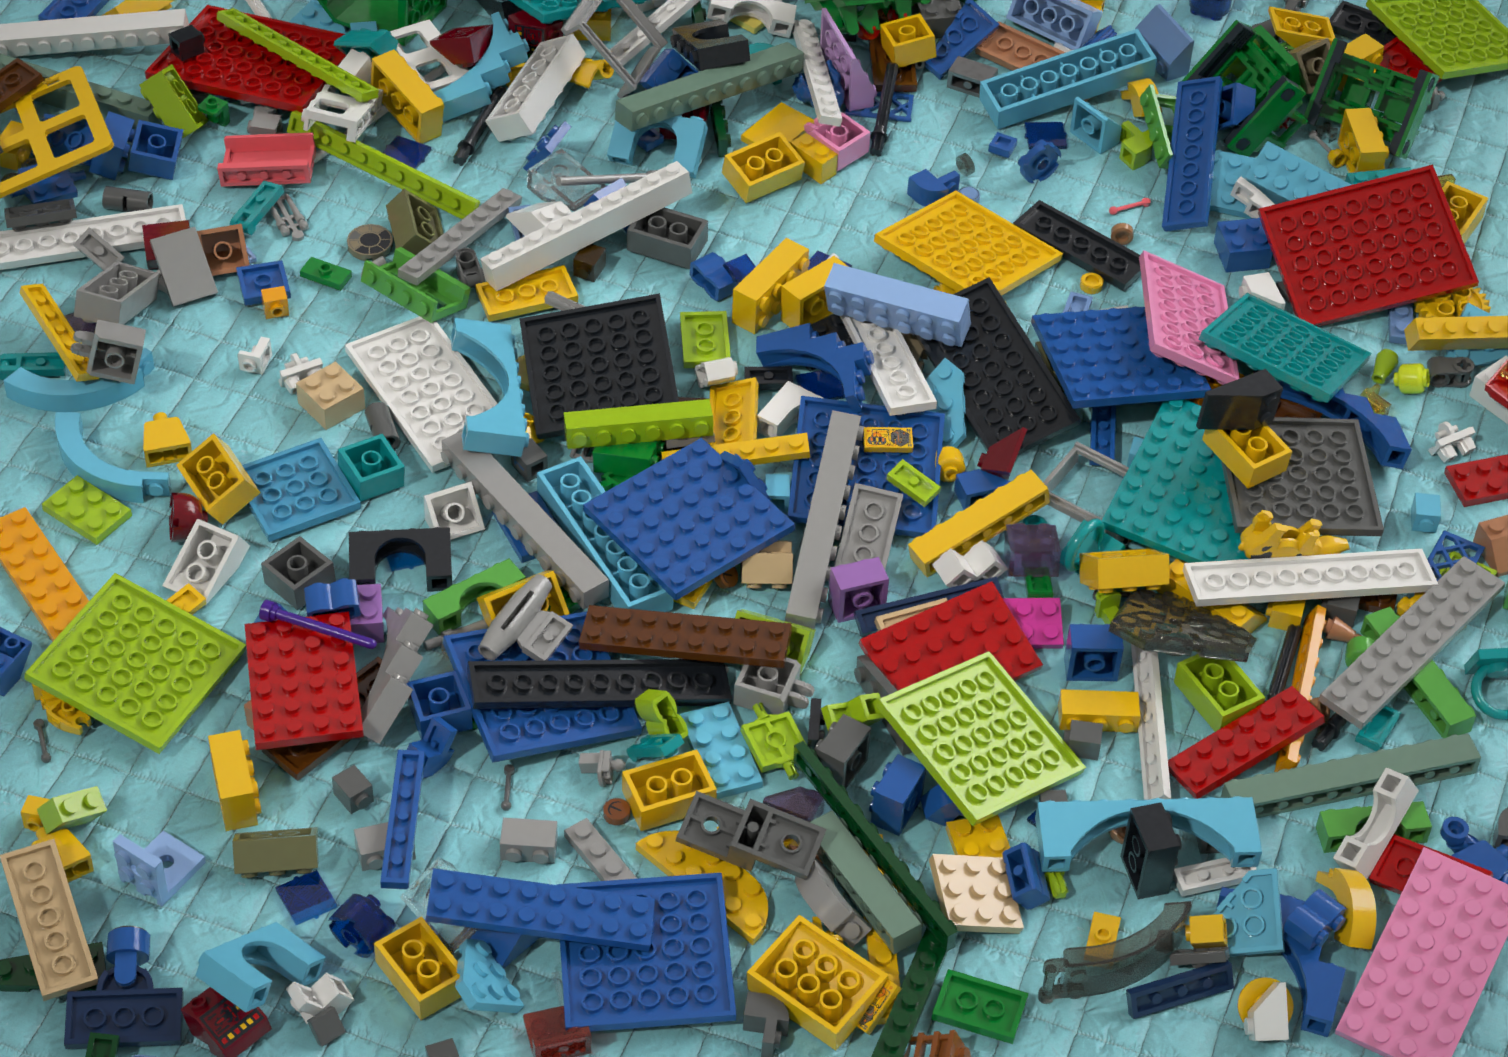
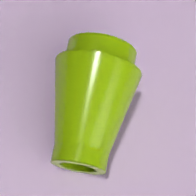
[1371,349,1399,384]

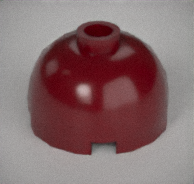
[169,493,208,542]

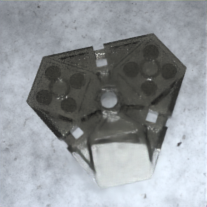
[1109,589,1257,662]

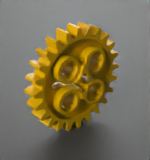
[1414,288,1491,318]

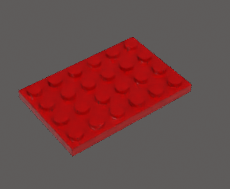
[858,581,1043,691]
[244,611,364,750]

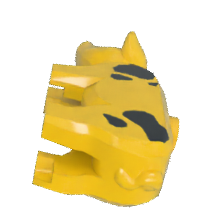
[1238,510,1350,559]

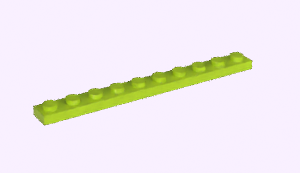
[217,8,379,102]
[287,111,480,219]

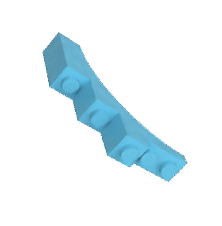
[433,12,530,122]

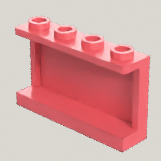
[217,132,316,187]

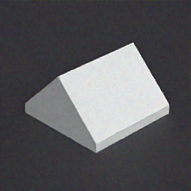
[424,481,485,540]

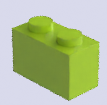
[37,786,107,834]

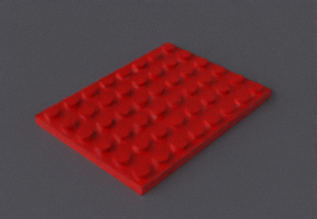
[145,5,346,113]
[1258,165,1479,327]

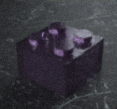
[1004,523,1061,577]

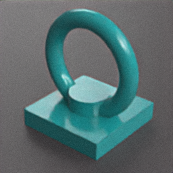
[1056,518,1126,576]
[1464,648,1508,720]

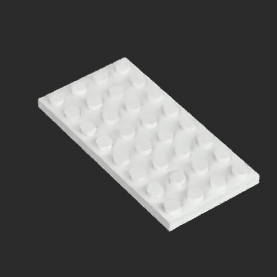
[345,316,498,473]

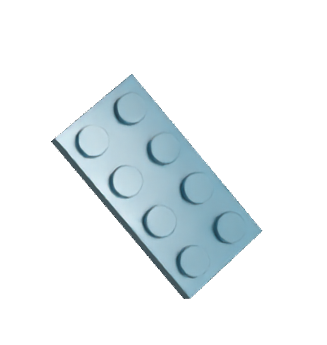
[679,702,763,799]

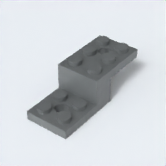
[676,791,826,880]

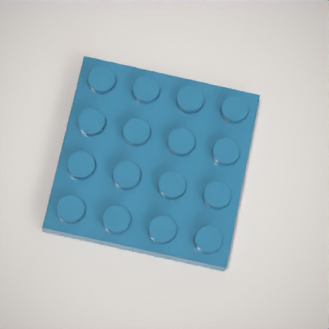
[242,438,361,542]

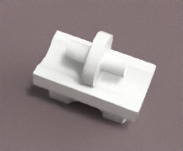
[279,353,323,395]
[1428,421,1476,464]

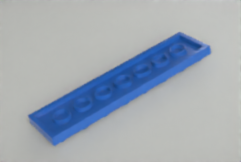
[1162,76,1223,231]
[425,868,655,952]

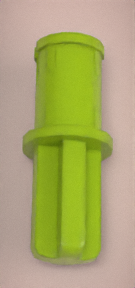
[1044,871,1068,899]

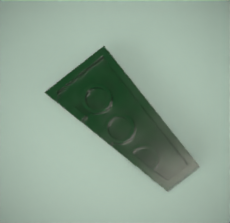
[0,942,106,992]

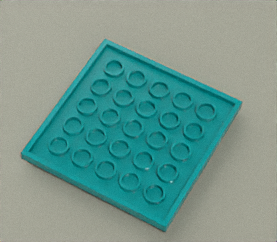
[1198,293,1372,403]

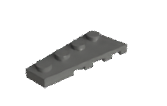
[854,654,912,755]

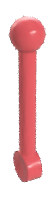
[1109,198,1151,215]

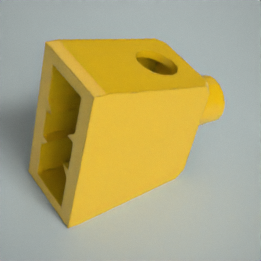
[143,412,192,468]
[31,827,94,883]

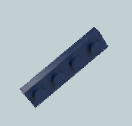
[1126,960,1234,1019]

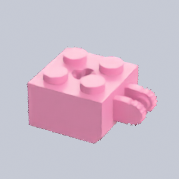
[804,112,871,171]

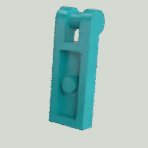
[230,180,284,235]
[0,352,66,380]
[626,734,685,762]

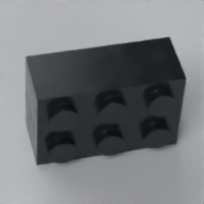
[1120,802,1182,900]

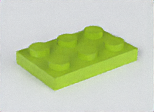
[680,311,731,368]
[42,475,132,545]

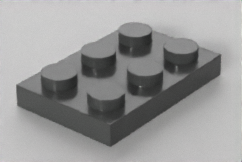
[4,198,77,230]

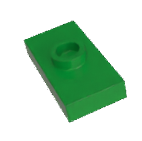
[300,257,352,291]
[1023,565,1053,598]

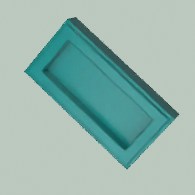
[1355,706,1401,751]

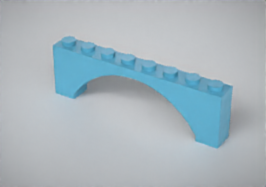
[450,318,529,457]
[1035,796,1262,872]

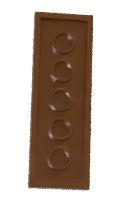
[262,657,409,781]

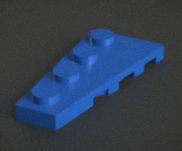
[925,0,999,80]

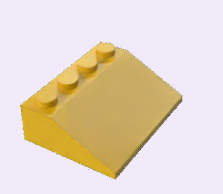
[747,915,888,1051]

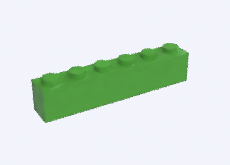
[1360,607,1476,738]

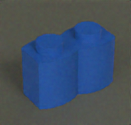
[689,252,741,301]
[304,578,361,619]
[1283,889,1346,950]

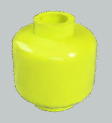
[1393,363,1430,394]

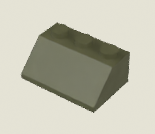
[386,189,444,255]
[232,827,319,878]

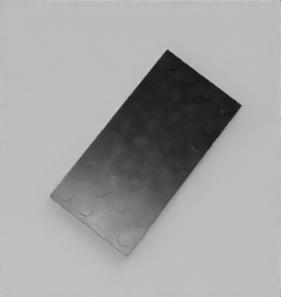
[914,277,1081,455]

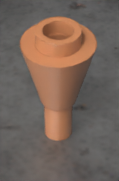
[1323,616,1362,642]

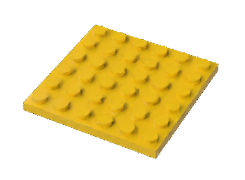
[874,190,1063,296]

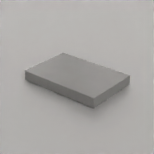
[150,227,218,307]

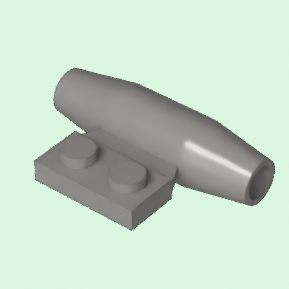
[478,574,573,661]

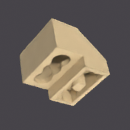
[741,540,793,589]

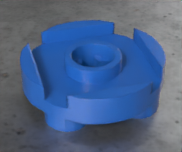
[1018,139,1061,183]

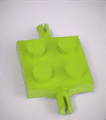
[740,702,807,780]

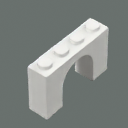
[757,381,823,438]

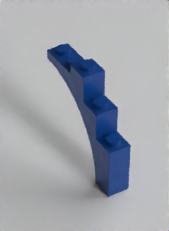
[756,323,874,413]
[1276,380,1412,469]
[1216,887,1346,1037]

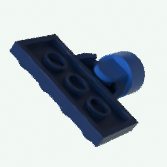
[64,926,184,1049]

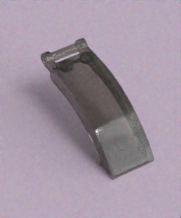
[1038,901,1192,1004]

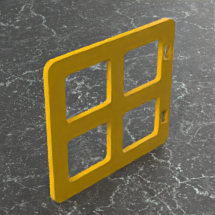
[0,66,114,198]

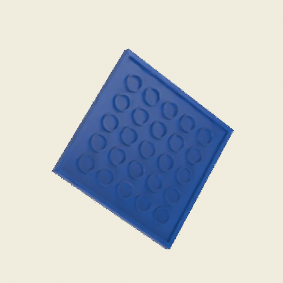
[1031,306,1212,409]
[787,396,945,537]
[583,438,795,601]
[443,612,642,763]
[556,873,736,1033]

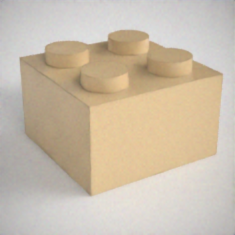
[296,361,365,430]

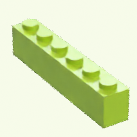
[564,399,714,449]

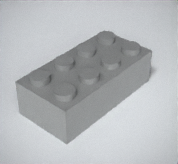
[74,261,160,325]

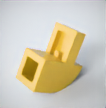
[1120,78,1162,117]

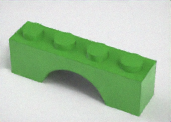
[422,558,526,635]
[1316,801,1432,853]

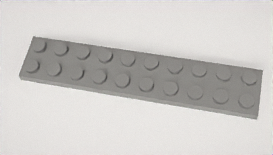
[1318,556,1505,729]

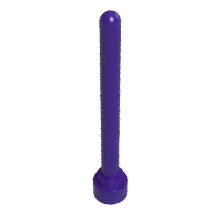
[259,599,377,649]

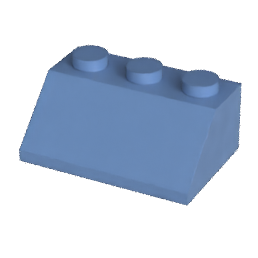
[1135,4,1194,81]

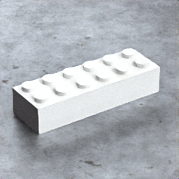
[485,34,586,142]

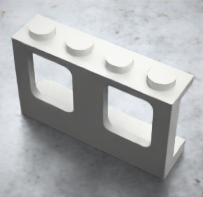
[390,19,469,92]
[301,84,383,143]

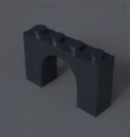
[670,19,750,71]
[349,527,452,592]

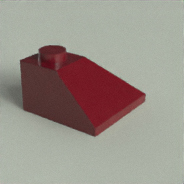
[977,427,1027,480]

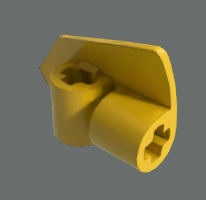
[569,58,614,88]

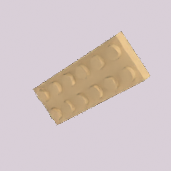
[0,839,98,1001]

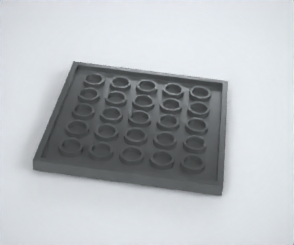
[1221,417,1384,536]

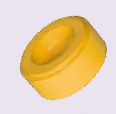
[1080,273,1103,294]

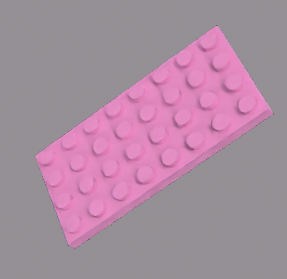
[1139,250,1239,385]
[1335,847,1508,1057]

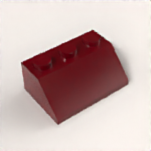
[429,24,493,67]

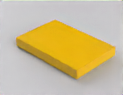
[741,102,814,145]

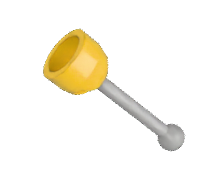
[1309,131,1347,168]

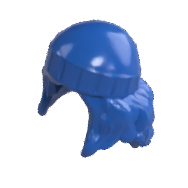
[792,60,845,109]

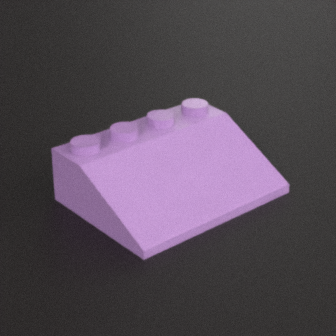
[820,8,877,111]

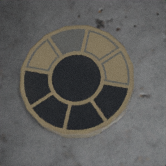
[347,224,393,261]

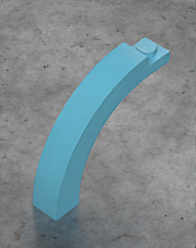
[3,348,155,412]
[55,412,171,503]

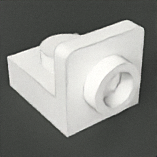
[238,337,272,375]

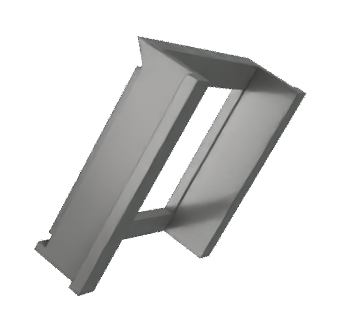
[561,0,668,99]
[1043,441,1132,547]

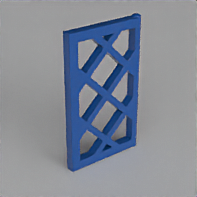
[844,92,914,122]
[1427,530,1485,581]

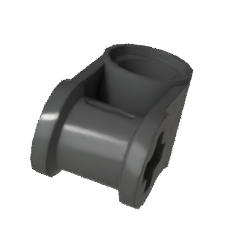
[456,248,485,288]
[1427,356,1474,388]

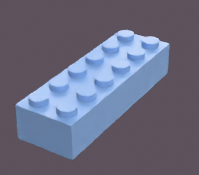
[824,263,971,347]

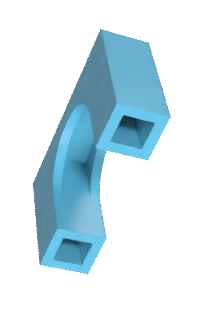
[607,114,708,179]
[195,922,326,1012]

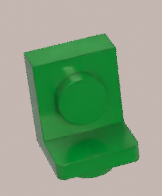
[198,95,230,127]

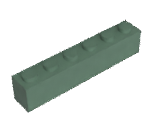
[810,810,923,955]

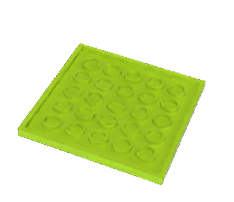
[1365,0,1508,79]
[24,573,246,754]
[875,651,1086,826]

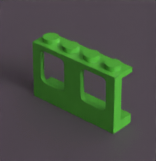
[1140,84,1176,169]
[361,247,471,323]

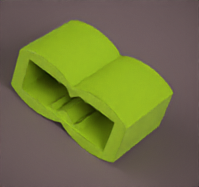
[635,689,688,739]

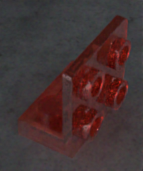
[523,1006,591,1057]

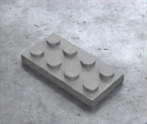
[834,483,903,569]

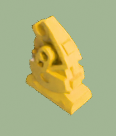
[31,683,92,735]

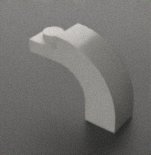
[795,858,872,948]

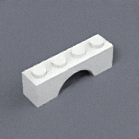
[707,0,797,38]
[1333,768,1419,879]

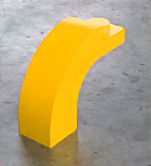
[1315,868,1376,949]

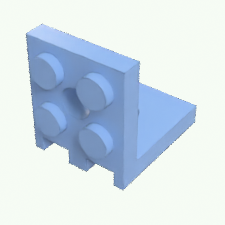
[113,831,206,907]

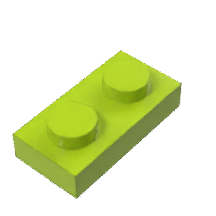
[886,459,941,507]

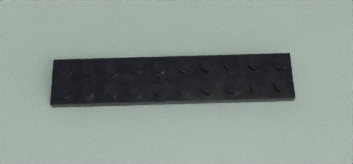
[467,659,732,709]

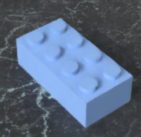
[1006,0,1103,50]

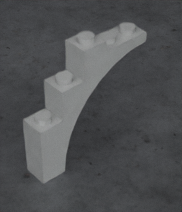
[361,607,433,744]

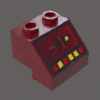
[508,10,563,54]
[180,987,272,1057]

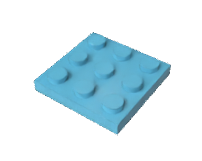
[1210,150,1256,219]

